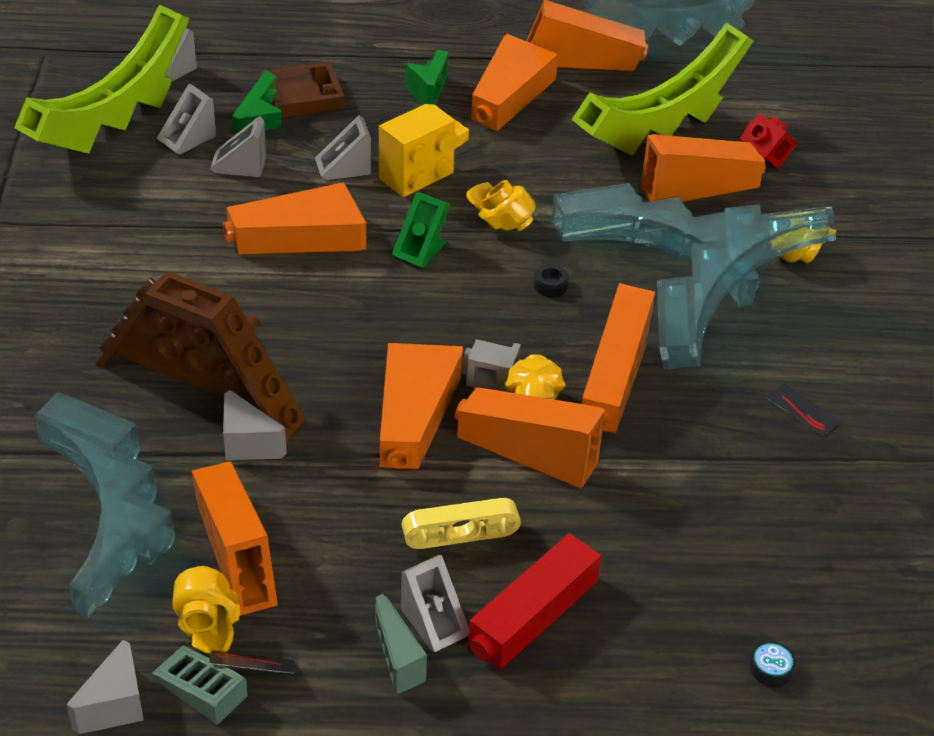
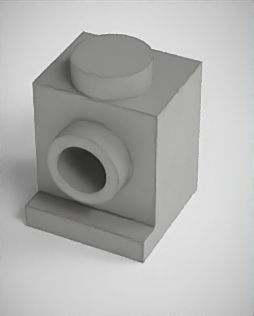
[462,339,521,392]

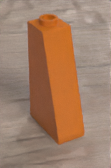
[527,0,648,71]
[471,34,558,131]
[640,134,765,208]
[223,182,366,255]
[582,283,655,434]
[380,343,463,469]
[455,387,605,489]
[192,461,278,616]

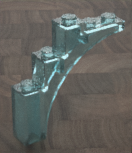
[582,0,756,46]
[552,183,759,307]
[657,204,836,370]
[35,391,175,618]

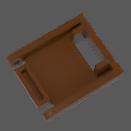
[258,62,345,118]

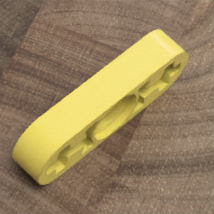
[401,498,521,549]

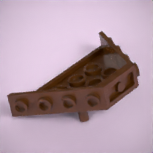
[95,271,305,443]

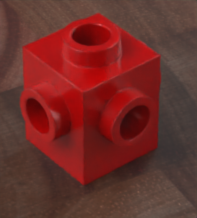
[739,113,798,168]

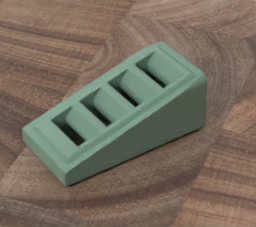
[375,594,427,694]
[152,645,248,725]

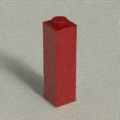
[468,533,602,670]

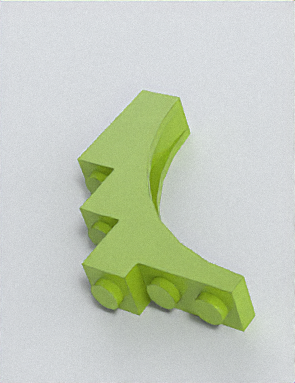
[14,5,189,154]
[572,22,754,156]

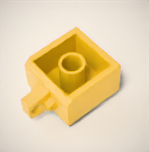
[379,104,469,198]

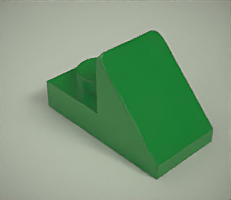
[405,50,449,106]
[231,70,282,134]
[392,191,451,268]

